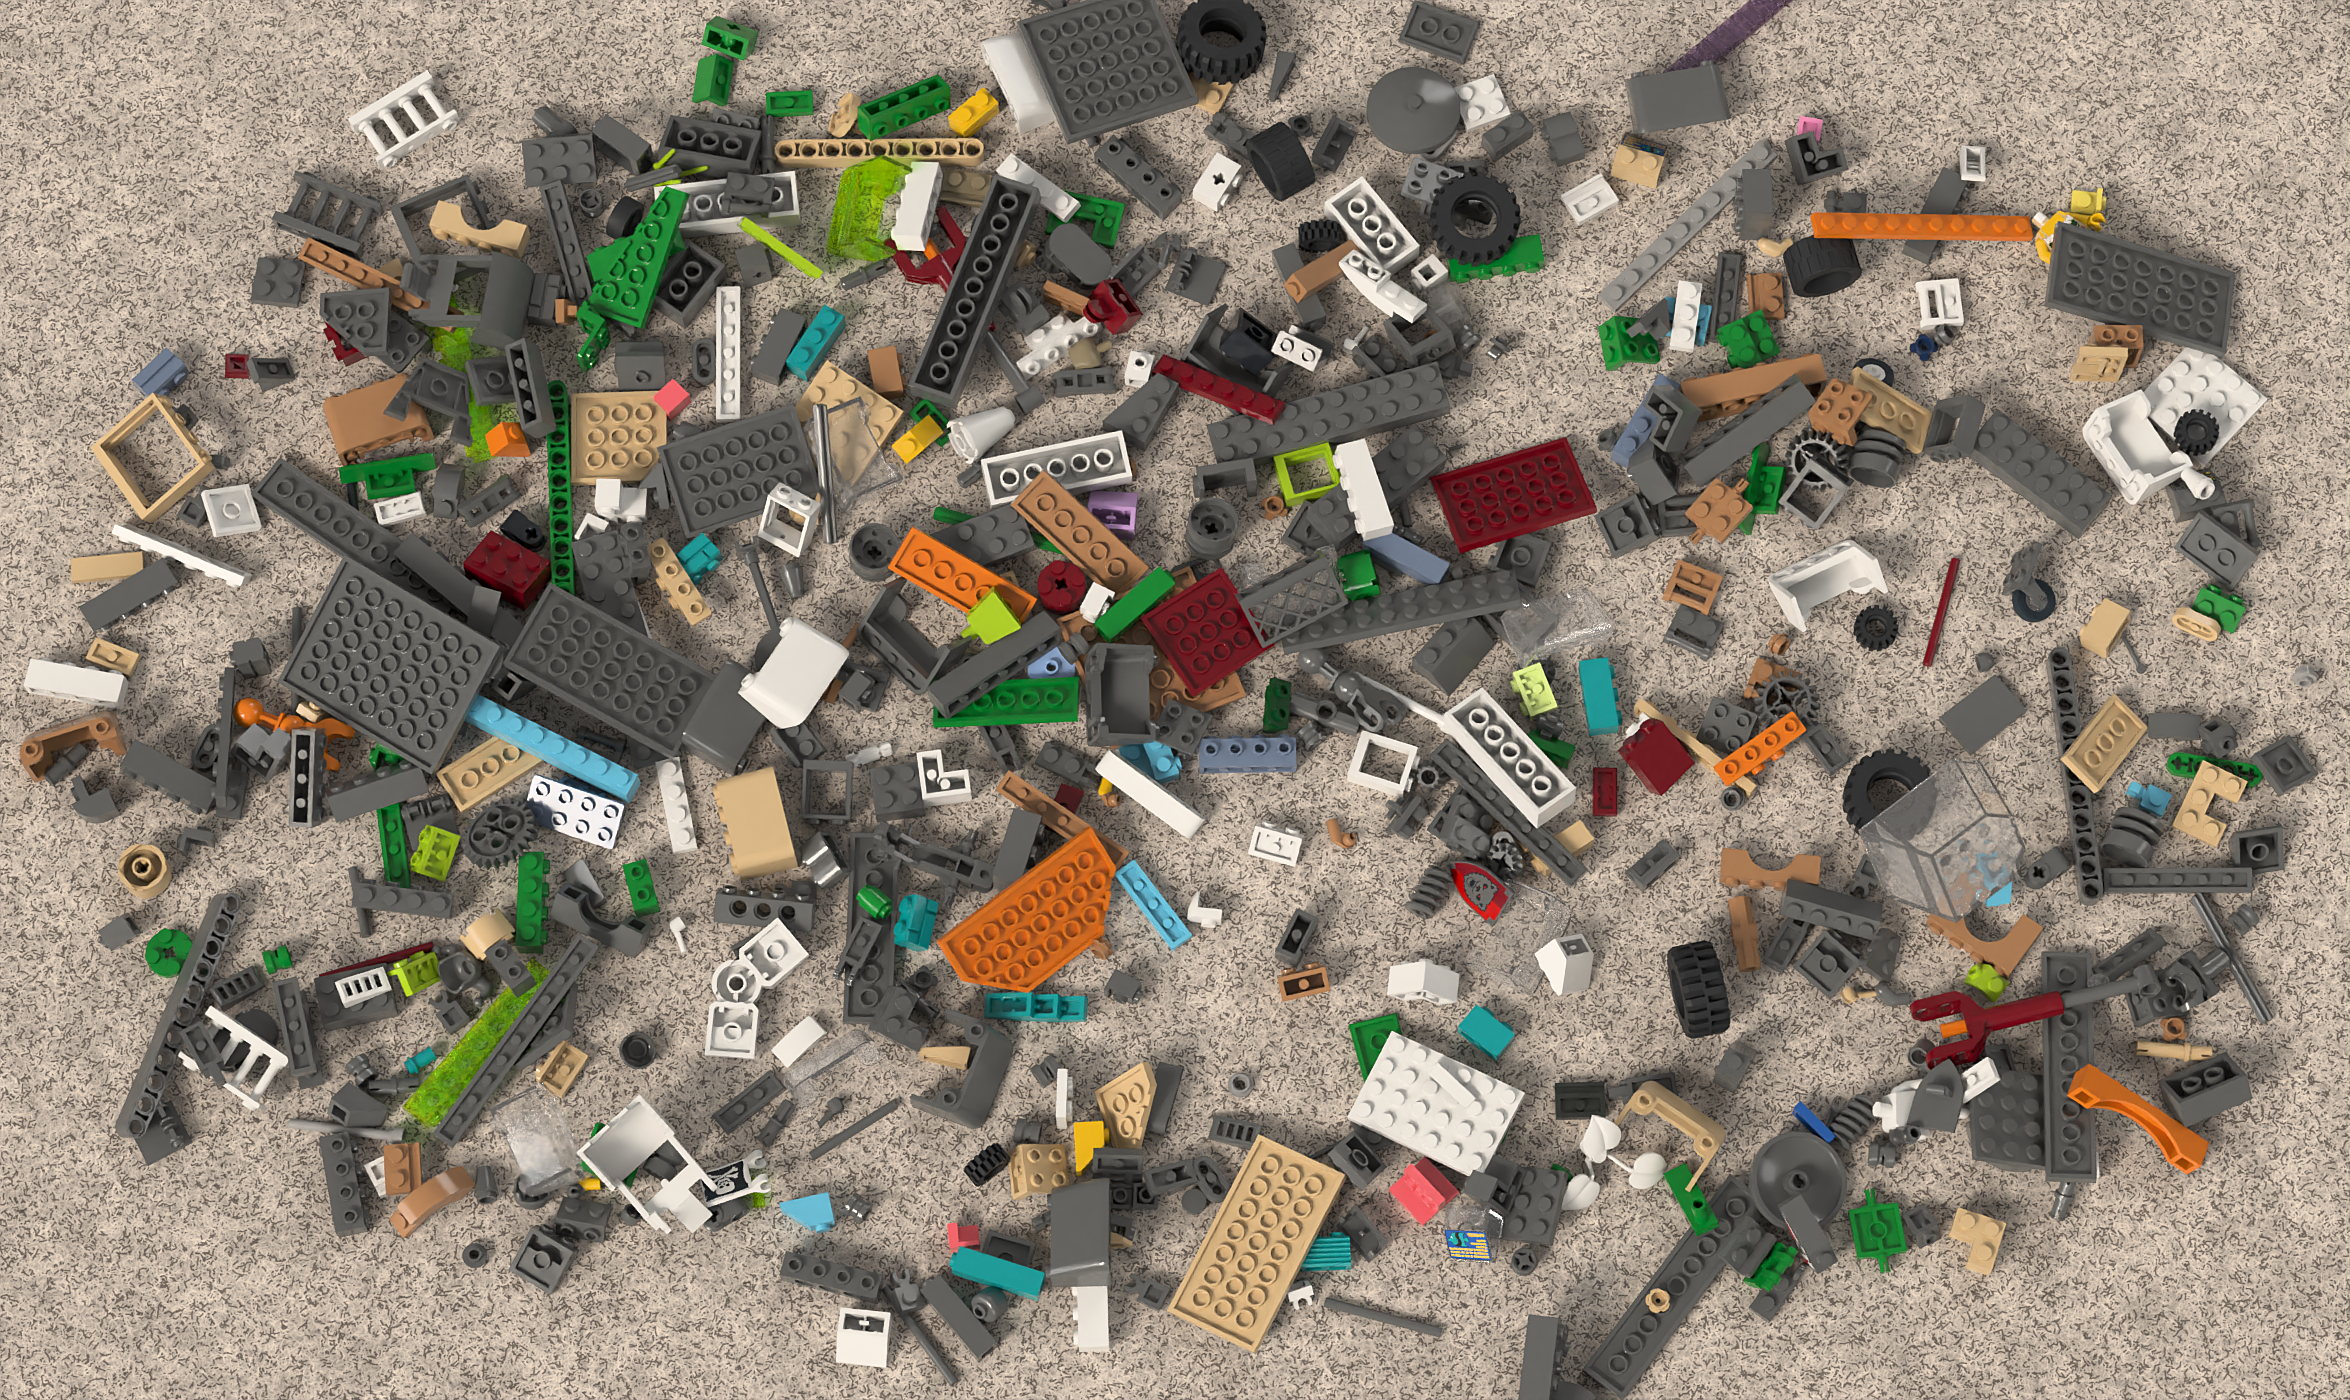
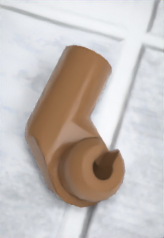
[1326,818,1357,849]

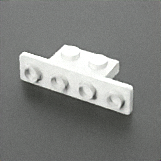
[1017,313,1103,380]

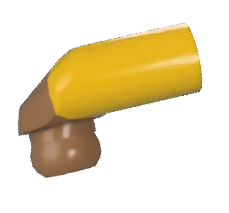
[1098,777,1121,808]

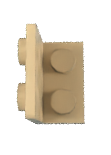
[1007,1144,1069,1200]

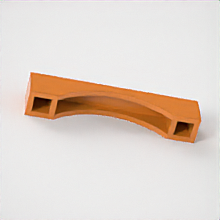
[2067,1064,2209,1174]

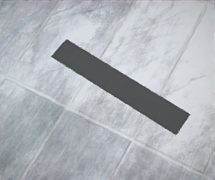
[458,585,501,736]

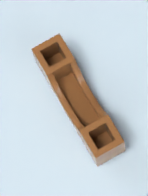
[1719,848,1821,891]

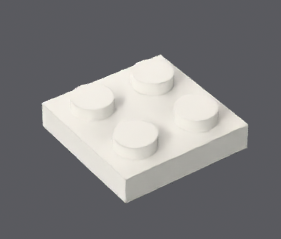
[1454,74,1511,132]
[201,484,262,537]
[1056,1069,1074,1129]

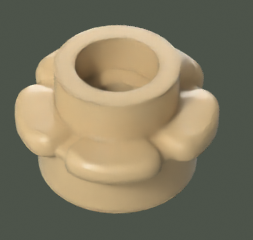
[1645,1288,1670,1313]

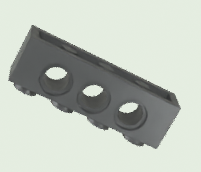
[714,885,816,932]
[779,1251,884,1304]

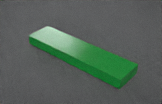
[376,802,412,889]

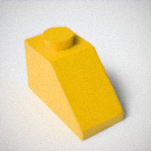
[891,414,944,464]
[1073,1121,1110,1177]

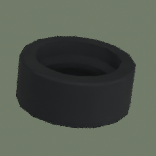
[606,196,644,240]

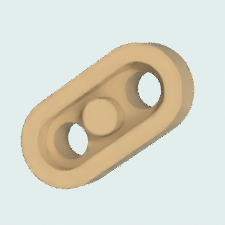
[2172,607,2221,641]

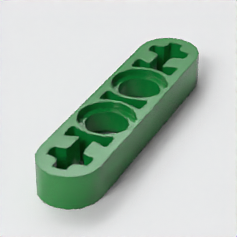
[2166,752,2262,788]

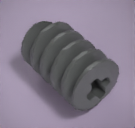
[1405,864,1454,919]
[1829,1094,1877,1150]

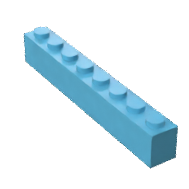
[465,694,641,804]

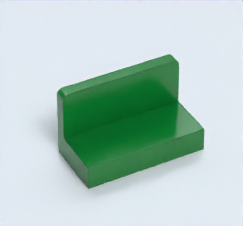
[692,54,734,106]

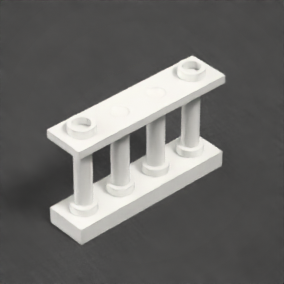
[348,70,460,170]
[178,1006,290,1111]

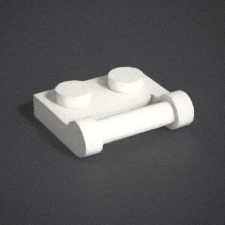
[1915,278,1964,330]

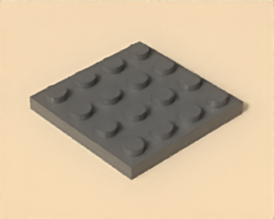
[1967,1064,2045,1171]

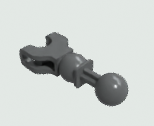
[1298,647,1406,732]

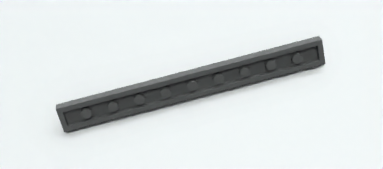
[432,933,599,1148]

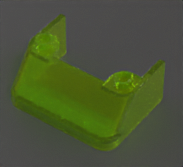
[826,155,913,262]

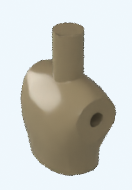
[1067,336,1113,370]

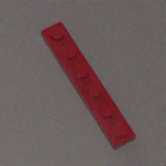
[1151,354,1285,425]

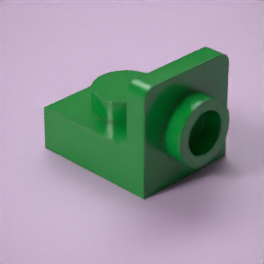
[369,742,405,770]

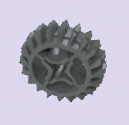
[1785,427,1850,491]
[1754,670,1820,729]

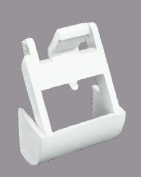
[576,1094,718,1234]

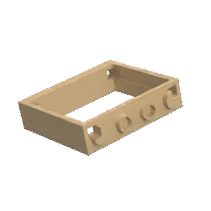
[90,393,215,523]

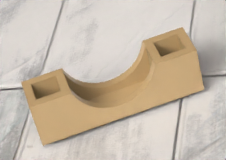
[429,200,530,260]

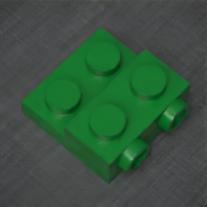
[1717,309,1781,369]

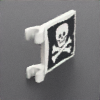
[700,1150,771,1208]

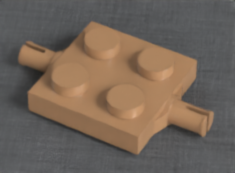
[1685,478,1753,545]

